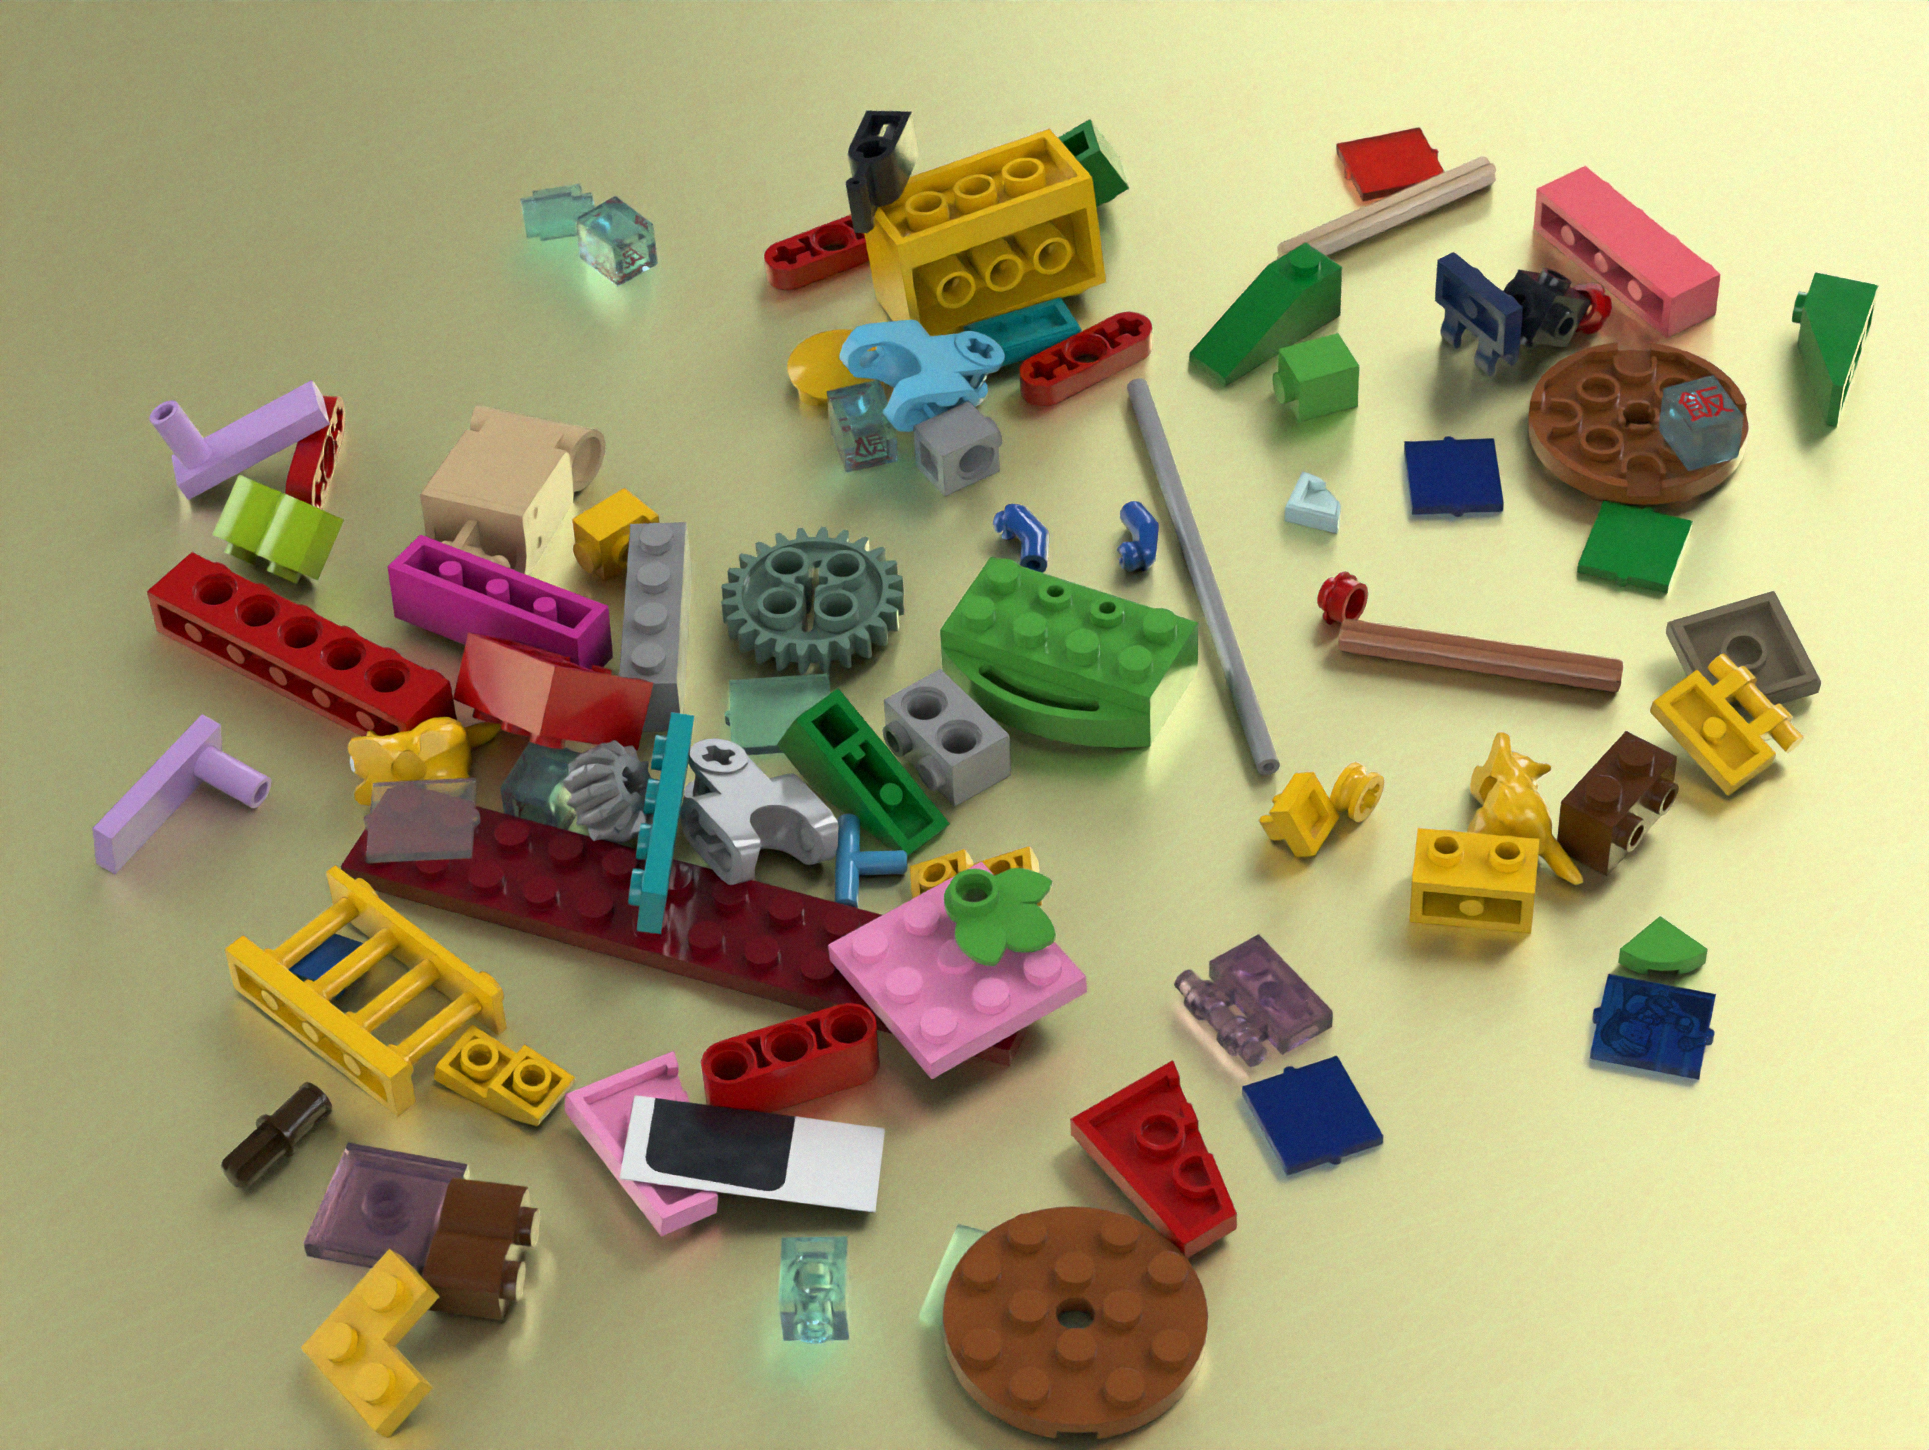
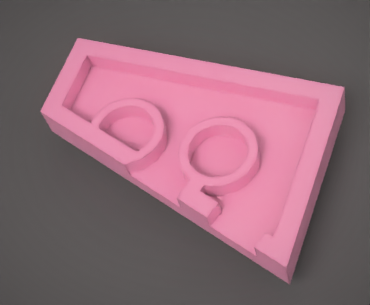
[564,1051,718,1236]

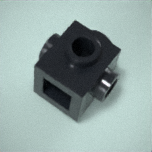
[1503,268,1591,349]

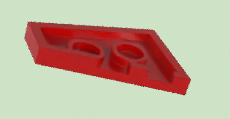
[1070,1060,1237,1259]

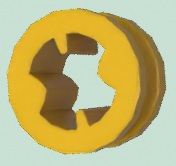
[1330,762,1385,823]

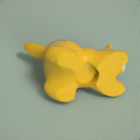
[347,717,501,806]
[1467,732,1583,885]

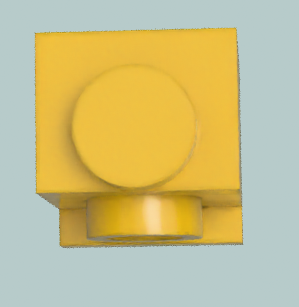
[572,488,660,581]

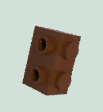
[1557,731,1679,876]

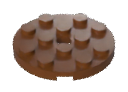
[1528,342,1749,505]
[943,1206,1208,1439]

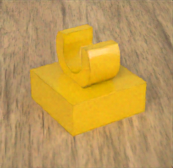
[1258,772,1340,857]

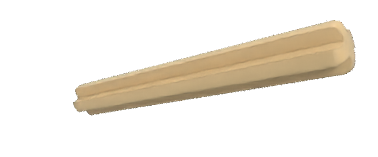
[1277,156,1497,259]

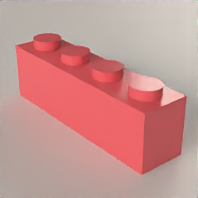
[1533,166,1721,339]

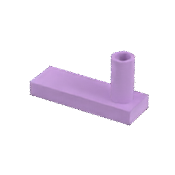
[149,380,330,500]
[93,714,272,874]

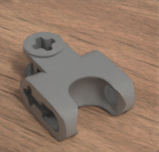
[680,738,838,885]

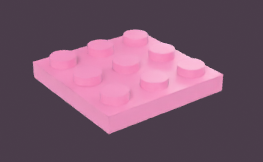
[828,861,1087,1079]

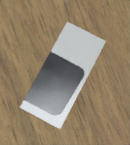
[619,1095,885,1213]

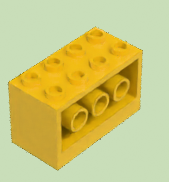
[864,129,1106,336]

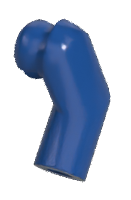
[1117,501,1159,572]
[993,503,1050,573]

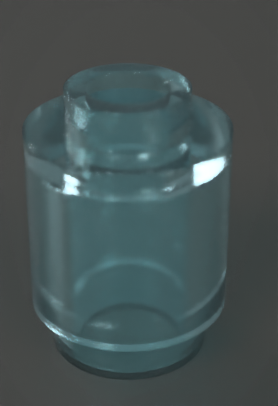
[520,184,597,242]

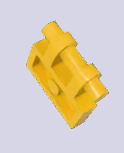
[1650,653,1804,796]

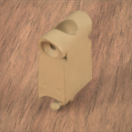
[420,405,606,576]

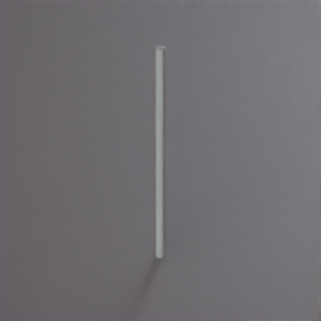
[1127,378,1280,775]

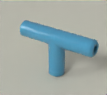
[834,814,907,908]

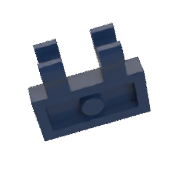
[1435,252,1523,377]

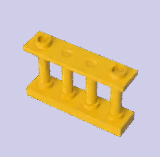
[225,865,507,1117]

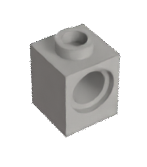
[913,401,1002,497]

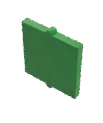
[1577,500,1693,593]

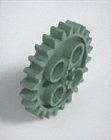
[721,527,905,674]

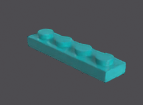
[628,712,694,934]

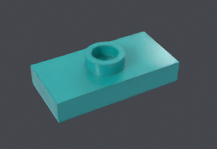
[963,297,1081,367]

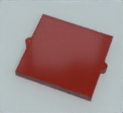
[1336,127,1445,202]

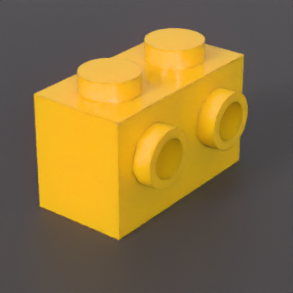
[1409,828,1540,934]

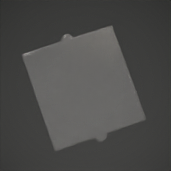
[363,778,481,863]

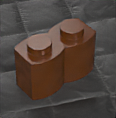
[422,1178,540,1320]

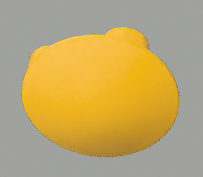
[787,329,885,406]

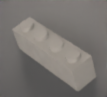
[619,522,692,732]

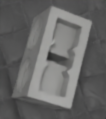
[882,669,1011,807]

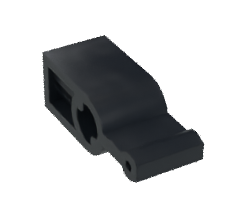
[845,110,919,233]

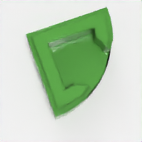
[1618,916,1708,974]

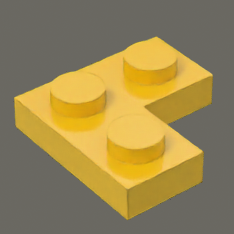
[301,1249,440,1438]

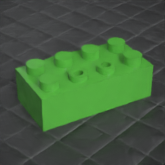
[940,557,1198,748]

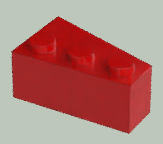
[453,632,654,751]

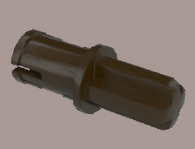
[220,1082,332,1188]

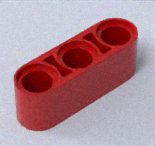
[701,1003,880,1113]

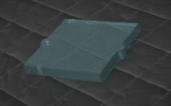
[724,673,830,755]

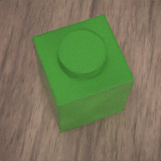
[1272,333,1360,423]

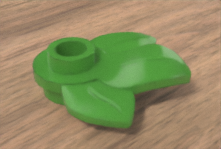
[944,868,1056,966]

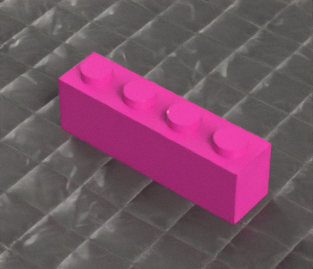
[387,534,613,670]

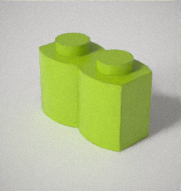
[213,475,344,584]

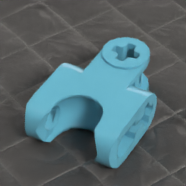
[839,320,1005,432]

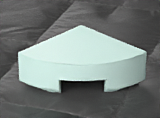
[1285,472,1341,534]

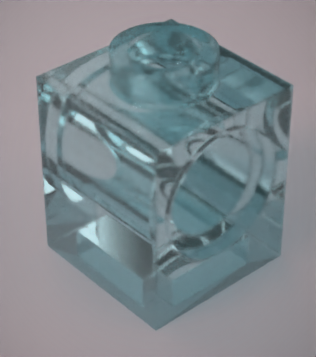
[779,1236,851,1344]

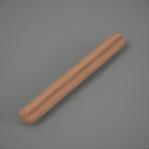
[1338,619,1624,693]

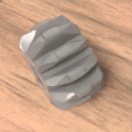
[563,740,654,843]

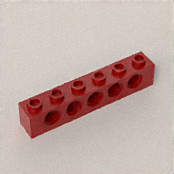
[147,552,457,736]

